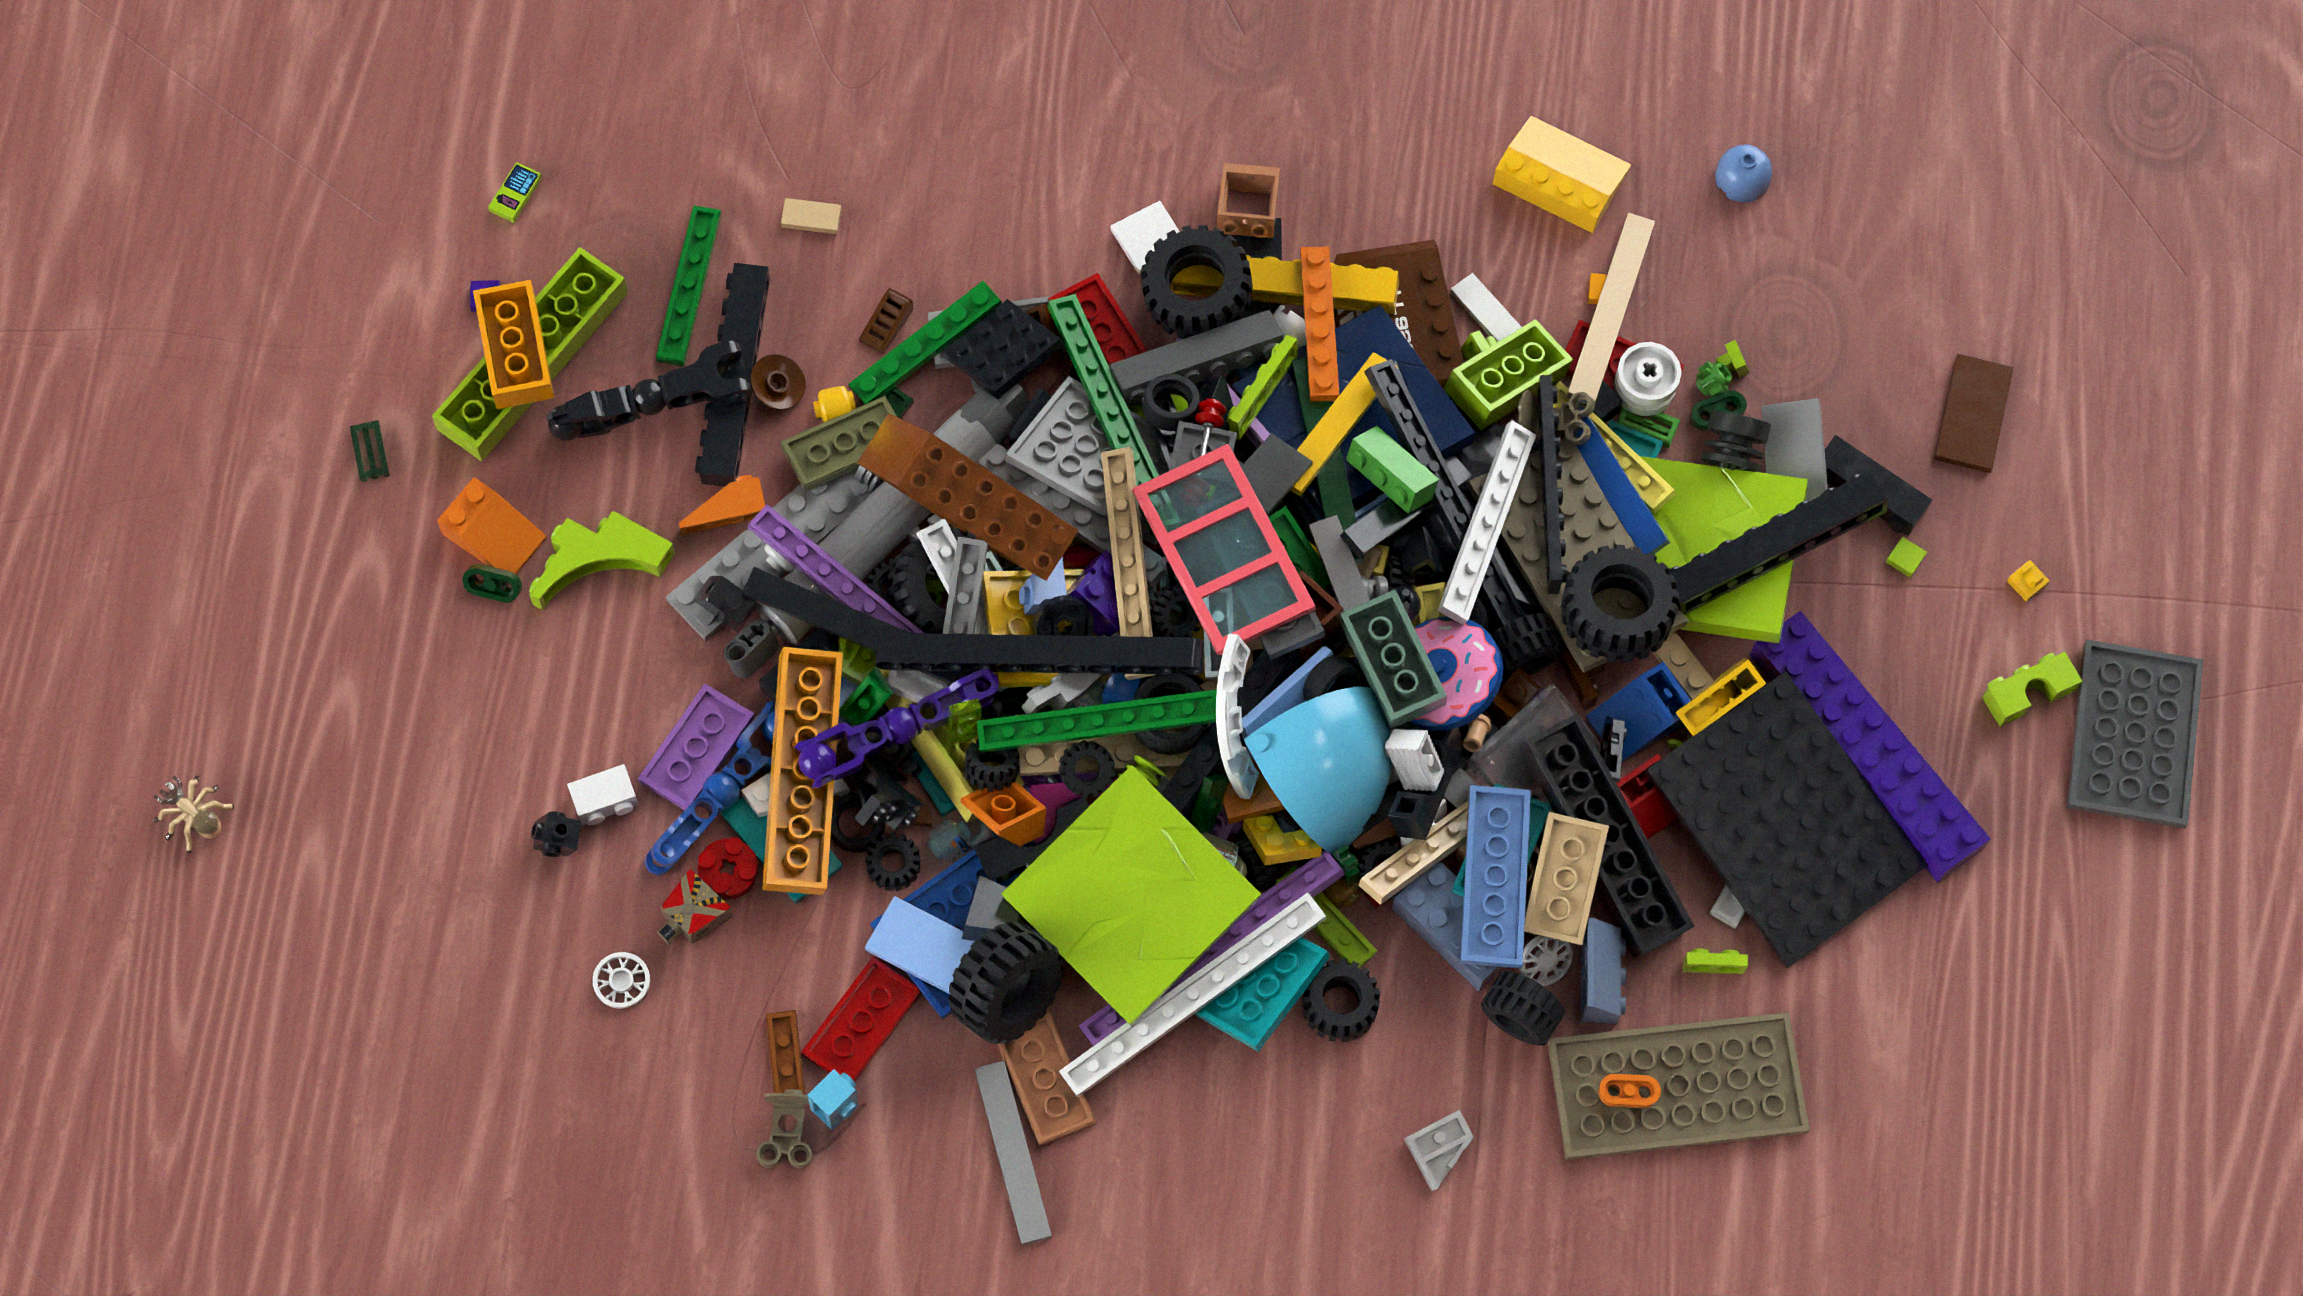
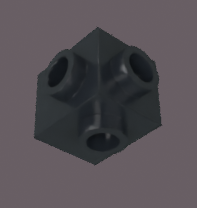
[531,811,581,857]

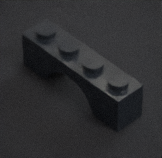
[1388,728,1464,840]
[973,795,1089,883]

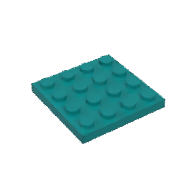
[1194,937,1330,1052]

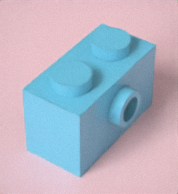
[807,1069,859,1131]

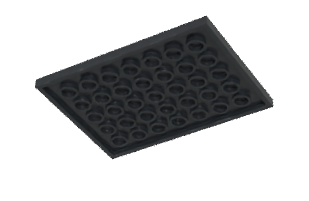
[1644,671,1928,968]

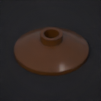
[750,354,806,410]

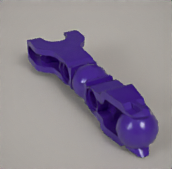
[794,669,999,788]

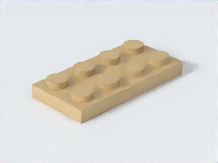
[1524,812,1609,945]

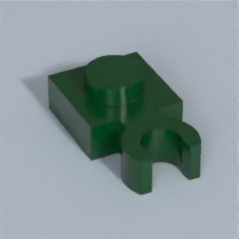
[1332,845,1361,886]

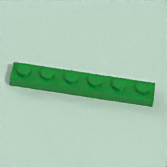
[848,280,1002,405]

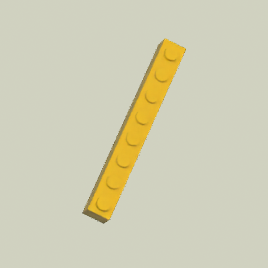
[1170,255,1399,314]

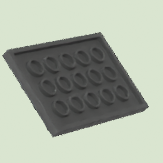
[2066,639,2203,829]

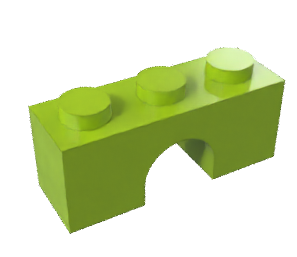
[1982,651,2083,727]

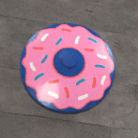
[1409,616,1503,731]

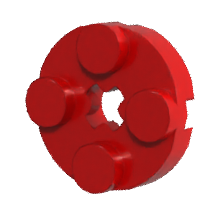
[697,837,759,899]

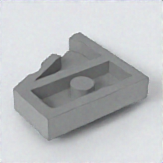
[1404,1110,1474,1192]

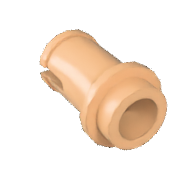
[1463,714,1491,752]

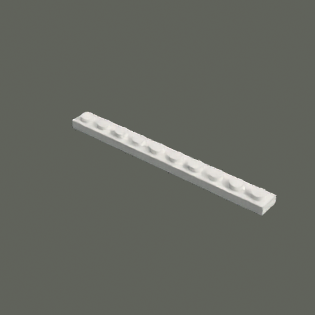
[1059,892,1326,1097]

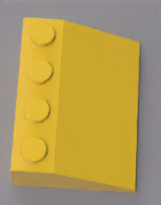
[1492,116,1631,233]

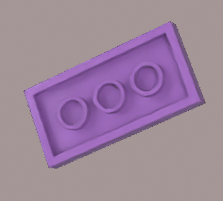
[638,684,755,810]

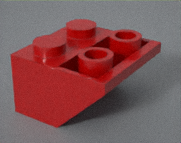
[1616,754,1678,840]

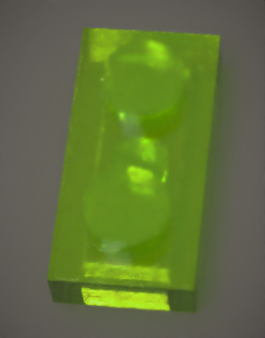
[947,698,981,743]

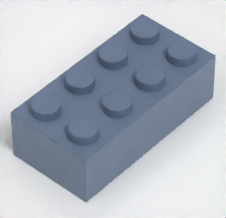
[1392,861,1504,991]

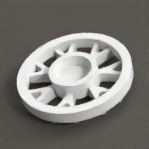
[1519,935,1573,986]
[593,952,650,1009]

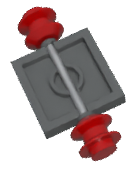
[1169,398,1237,509]

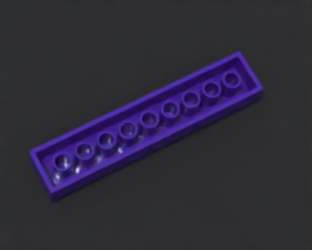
[1750,610,1991,883]

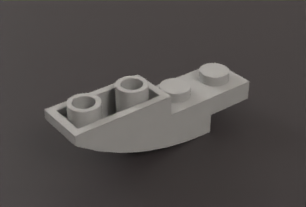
[1022,632,1120,714]

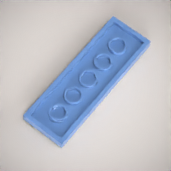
[1460,785,1531,968]

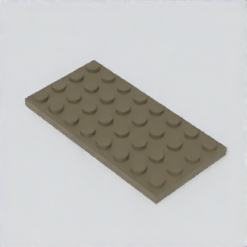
[1468,438,1688,673]
[1547,1012,1810,1160]

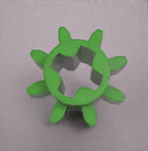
[1696,361,1732,397]

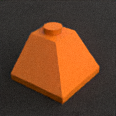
[961,781,1046,847]

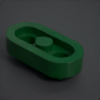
[1690,390,1747,431]
[462,564,522,603]

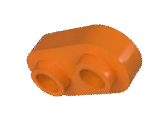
[1598,1074,1661,1108]

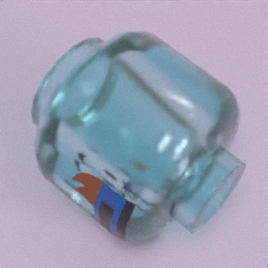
[927,818,973,862]

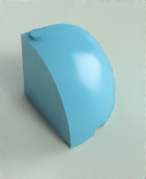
[1244,687,1392,854]

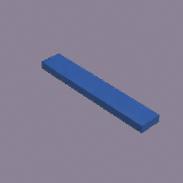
[1576,406,1671,555]

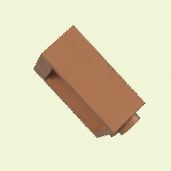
[1217,163,1280,238]

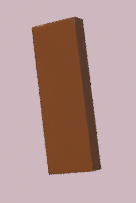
[765,1010,806,1095]

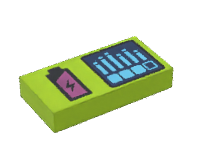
[488,162,542,223]

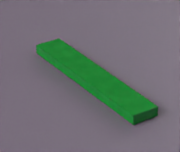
[655,205,722,367]

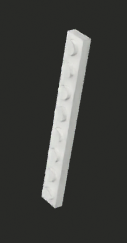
[1437,420,1536,625]

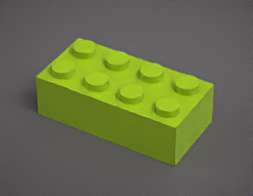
[1444,319,1573,430]

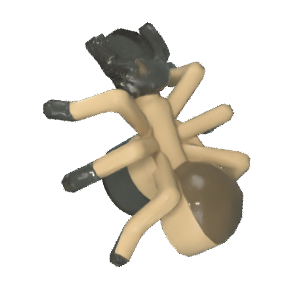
[153,775,234,853]

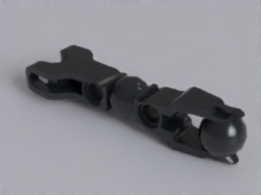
[546,341,752,441]

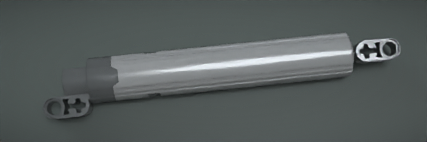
[723,379,1029,678]

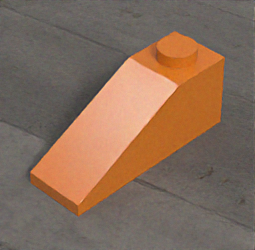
[679,475,765,535]

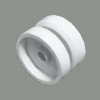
[1613,342,1682,416]

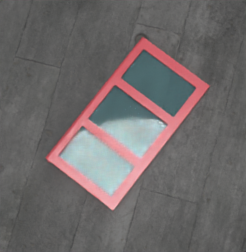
[1132,444,1316,655]

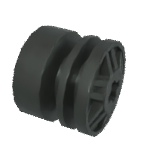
[1700,410,1771,472]

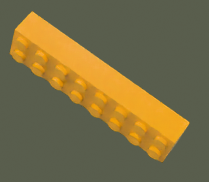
[762,647,843,895]

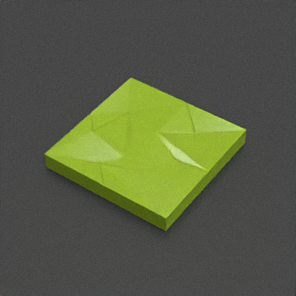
[1640,456,1808,644]
[1001,765,1262,1026]

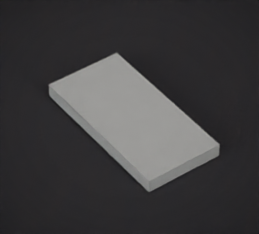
[1761,398,1828,501]

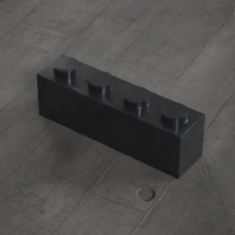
[1825,435,1932,536]

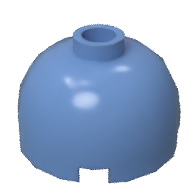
[1715,144,1772,203]

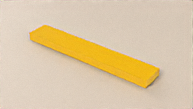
[1290,352,1398,496]

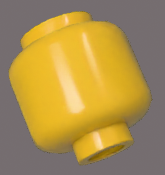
[813,386,856,422]

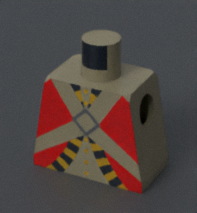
[657,869,733,945]

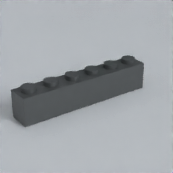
[1110,310,1284,407]

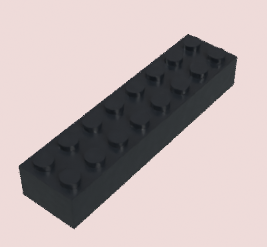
[1518,713,1695,958]

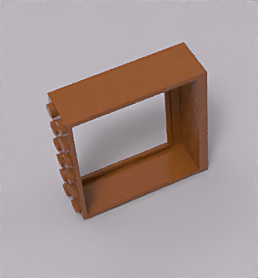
[857,413,1079,581]

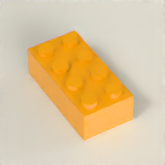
[473,280,555,409]

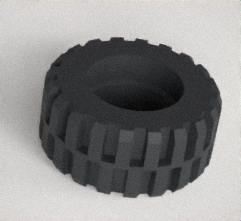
[1141,225,1253,339]
[887,528,1004,634]
[1561,544,1679,663]
[948,922,1064,1044]

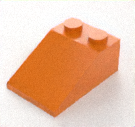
[437,477,547,575]

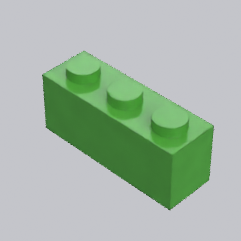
[1346,425,1439,513]

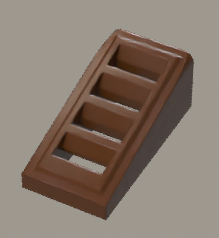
[859,288,914,354]
[1351,817,1400,857]

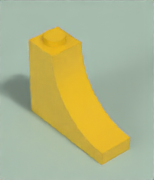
[1675,657,1766,736]

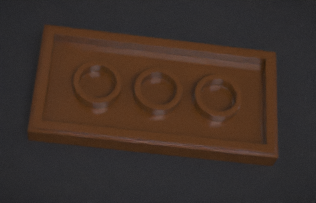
[1934,353,2014,473]

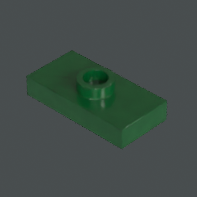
[1189,772,1229,833]

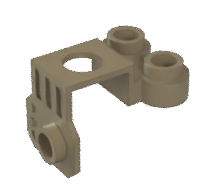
[1518,390,1595,445]
[756,1089,813,1169]

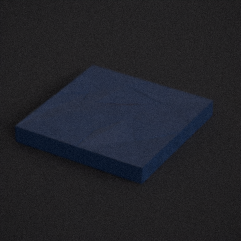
[1233,305,1475,520]

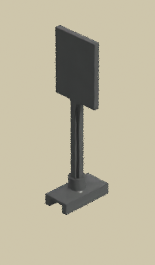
[1161,433,1313,587]

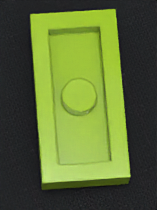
[1683,948,1748,974]

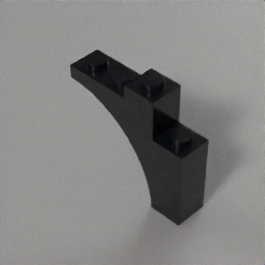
[836,738,923,830]

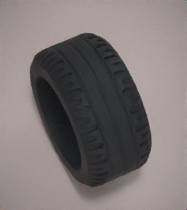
[1133,675,1209,755]

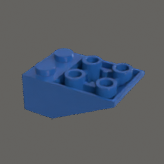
[1586,662,1691,763]

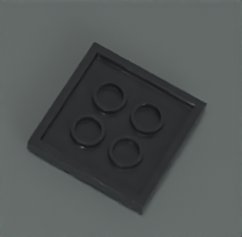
[943,299,1063,399]

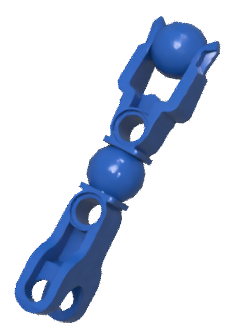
[644,701,775,876]

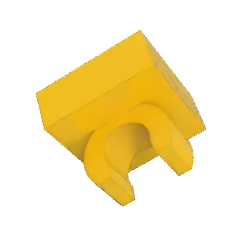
[2007,560,2050,602]

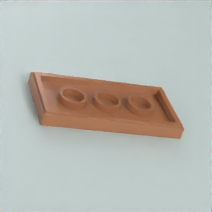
[997,1012,1096,1147]

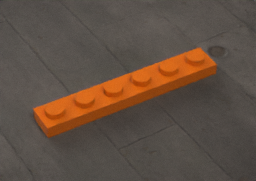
[1300,246,1340,402]

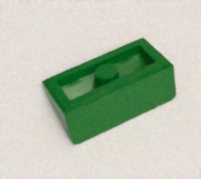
[839,666,893,726]

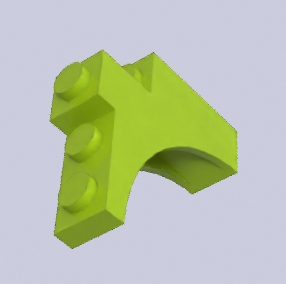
[529,511,675,610]

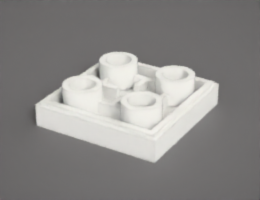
[1111,201,1180,274]

